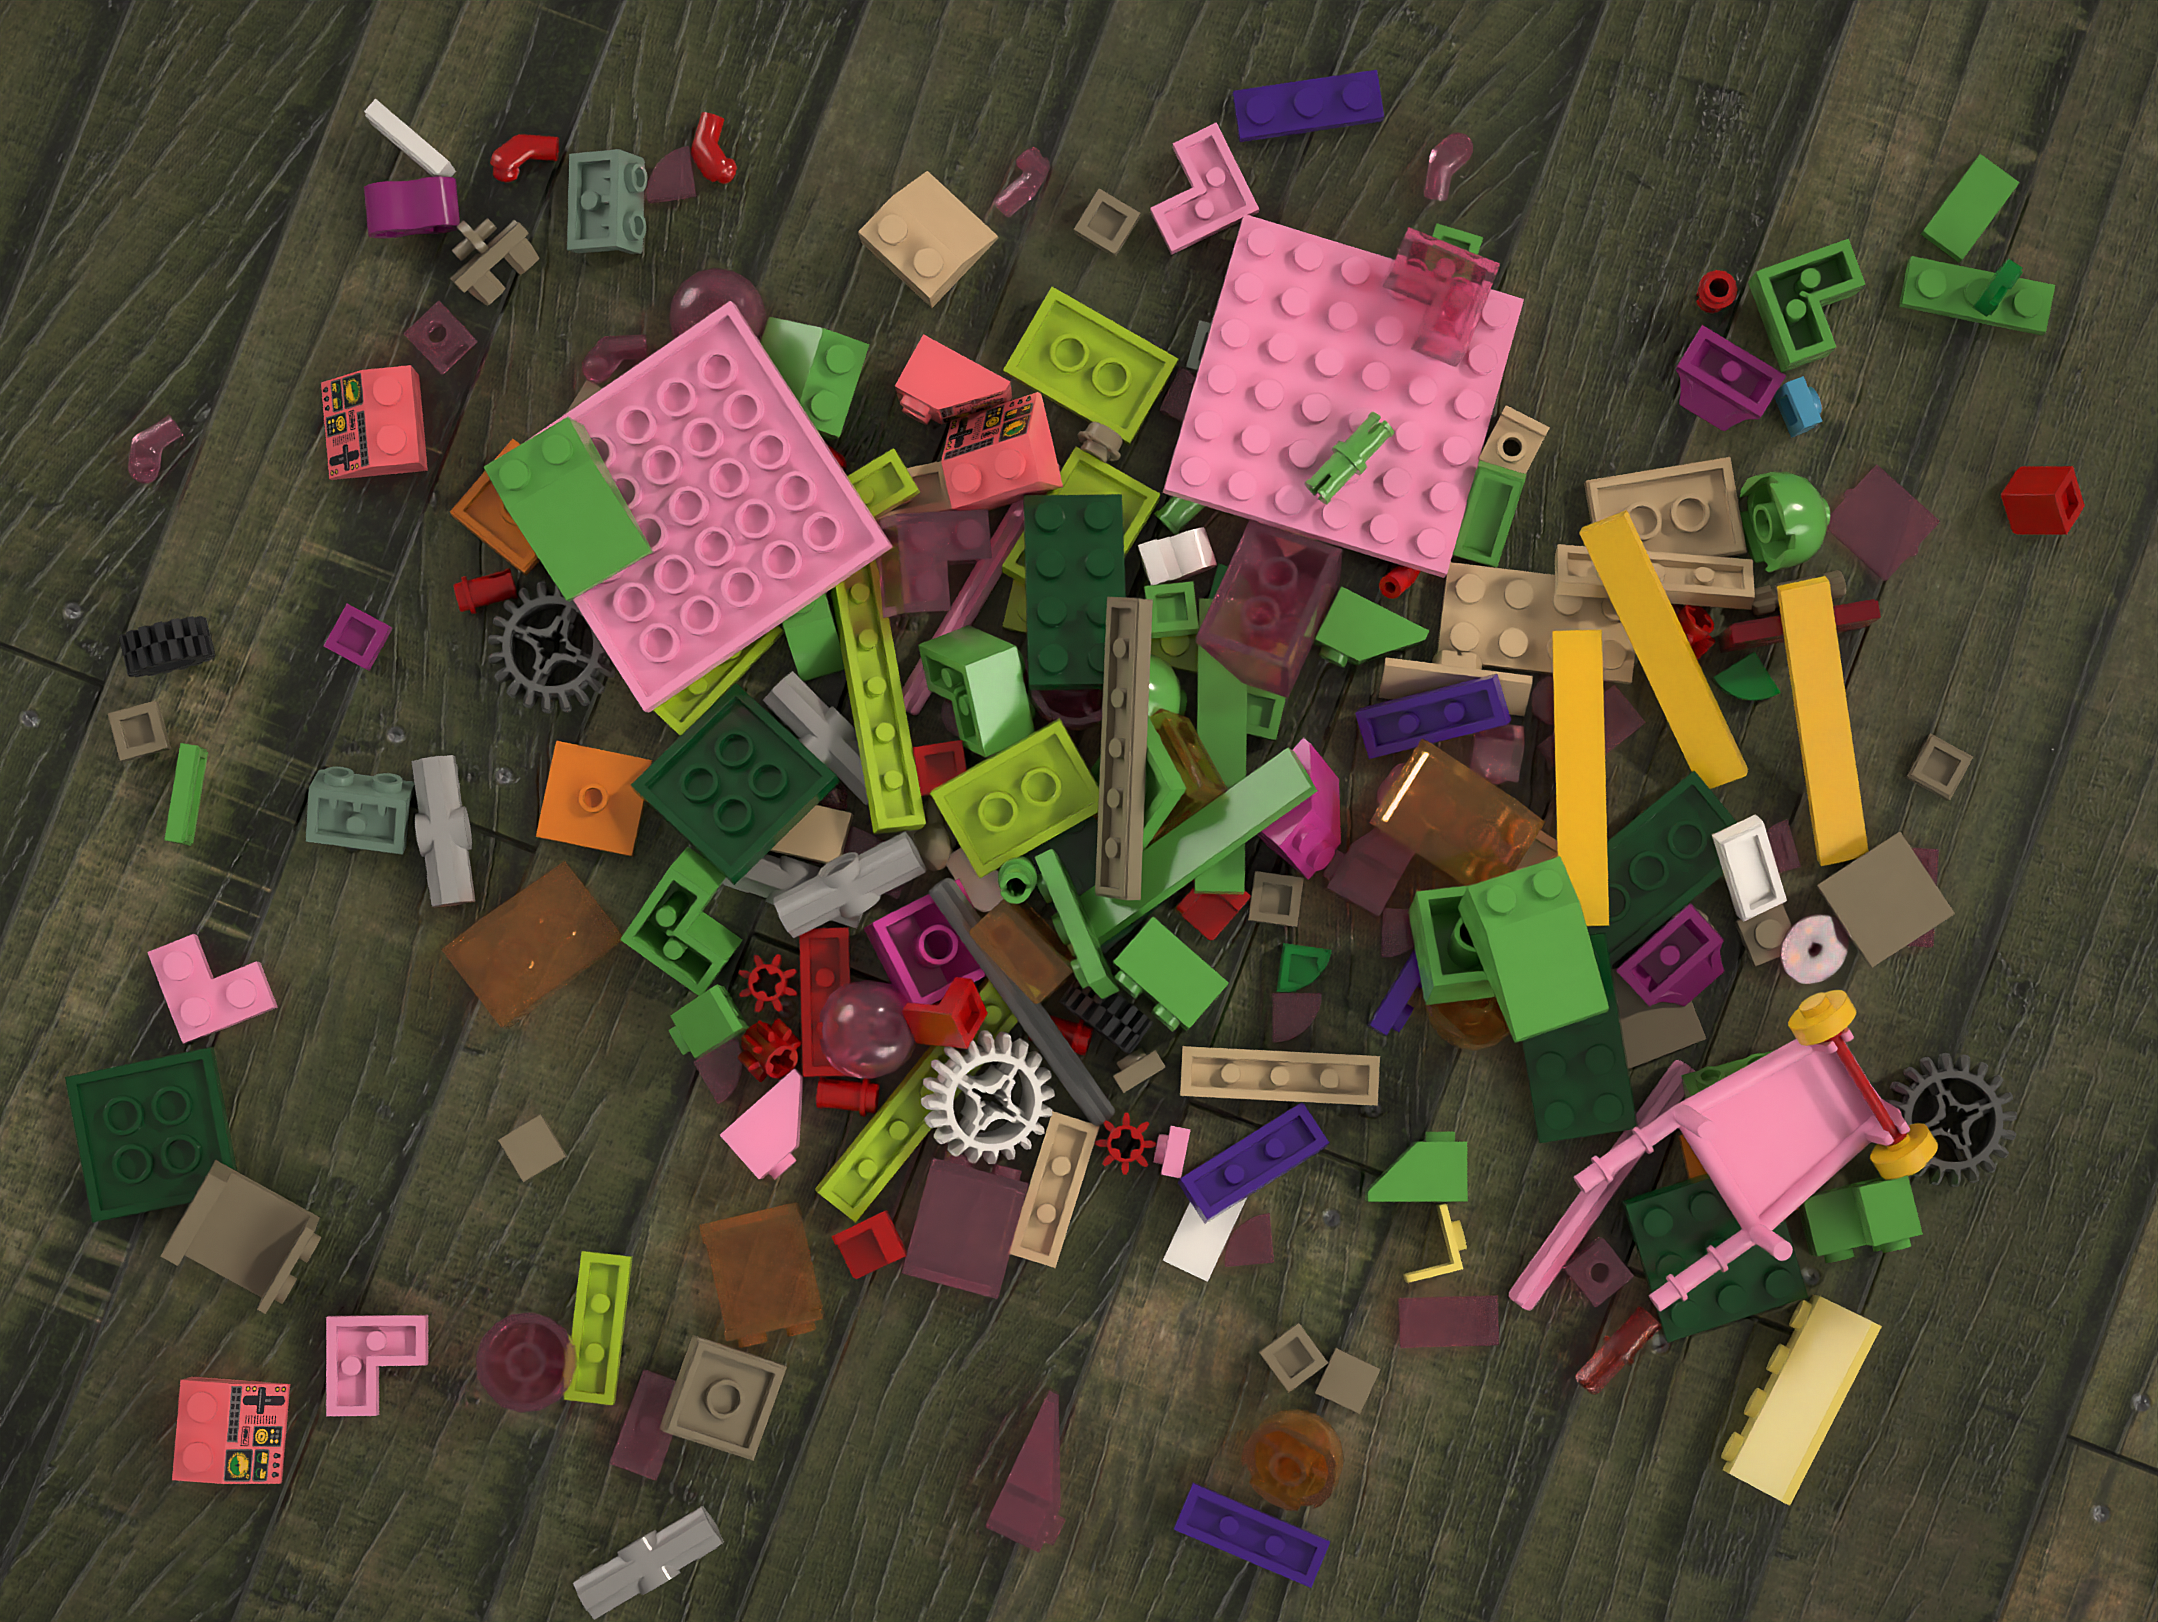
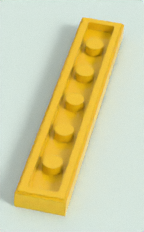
[1579,510,1749,789]
[1776,576,1869,866]
[1552,630,1609,927]

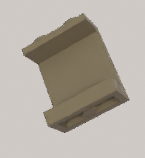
[160,1160,321,1314]

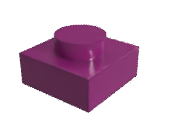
[324,603,393,671]

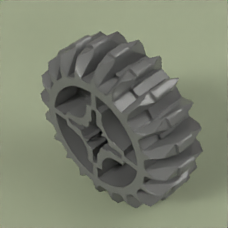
[488,581,616,713]
[1885,1053,2017,1187]

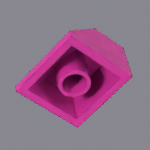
[1257,738,1341,880]
[864,879,986,1006]

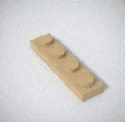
[1555,544,1755,610]
[1180,1046,1380,1106]

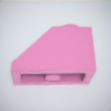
[720,1069,803,1180]

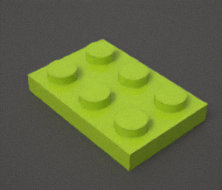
[1003,287,1179,446]
[1001,446,1161,585]
[930,718,1099,879]

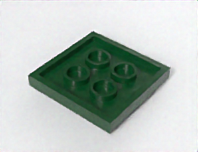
[631,683,840,885]
[65,1047,238,1223]
[1622,1173,1808,1343]

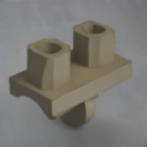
[450,218,540,306]

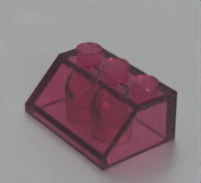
[1196,519,1342,698]

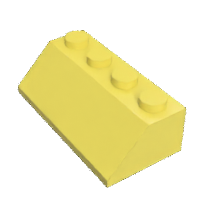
[1721,1294,1882,1506]

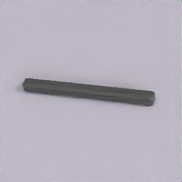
[930,878,1115,1126]

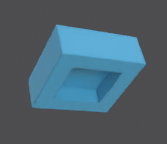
[1774,376,1822,438]

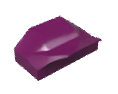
[1675,325,1786,431]
[1616,903,1724,1007]

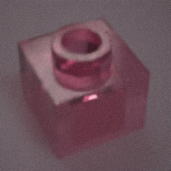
[403,301,477,375]
[1469,724,1524,784]
[1562,1237,1634,1308]

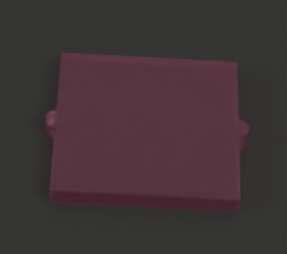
[1827,464,1940,581]

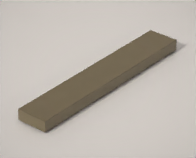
[1095,597,1153,900]

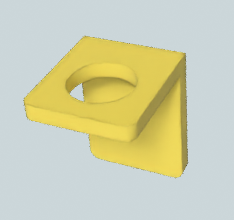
[1403,1203,1467,1283]

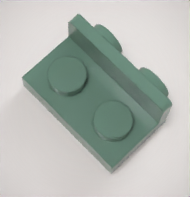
[567,149,647,254]
[306,767,415,854]

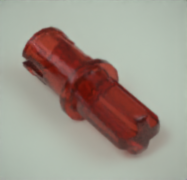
[1575,1306,1662,1395]

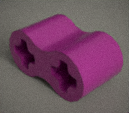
[364,176,460,239]

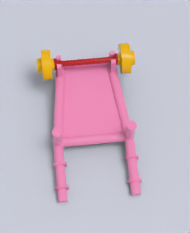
[1573,990,1938,1312]

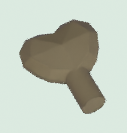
[912,795,953,871]

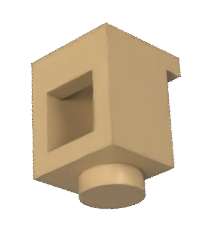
[1479,405,1550,474]

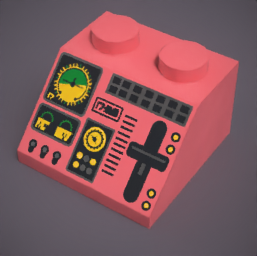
[895,334,1012,425]
[321,365,428,480]
[941,392,1063,515]
[172,1377,290,1484]

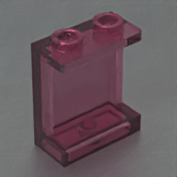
[902,1151,1029,1299]

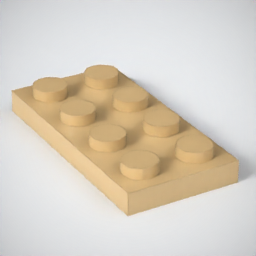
[1437,562,1635,684]

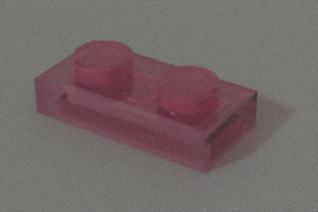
[610,1369,676,1480]

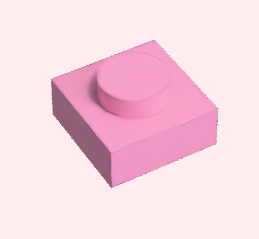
[1153,1126,1190,1178]

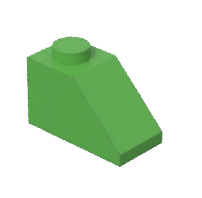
[1313,586,1429,668]
[782,593,845,682]
[669,984,749,1059]
[1365,1132,1468,1202]

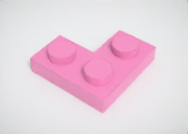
[1150,122,1259,255]
[147,934,278,1044]
[326,1315,428,1416]

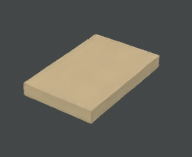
[1584,457,1747,558]

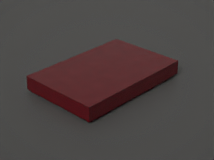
[1718,599,1881,653]

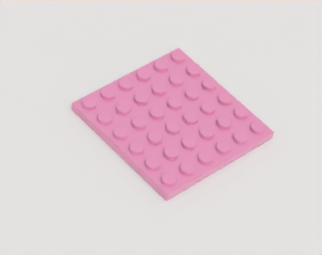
[1162,214,1524,578]
[525,301,893,713]

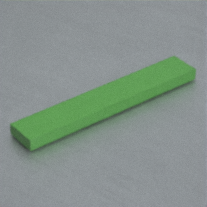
[1194,598,1248,894]
[1051,748,1318,958]

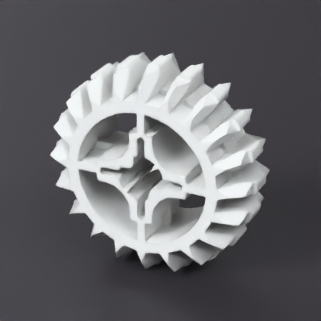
[921,1030,1055,1164]

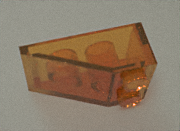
[1369,739,1545,887]
[441,861,623,1029]

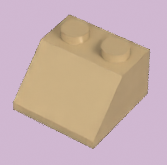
[859,171,998,308]

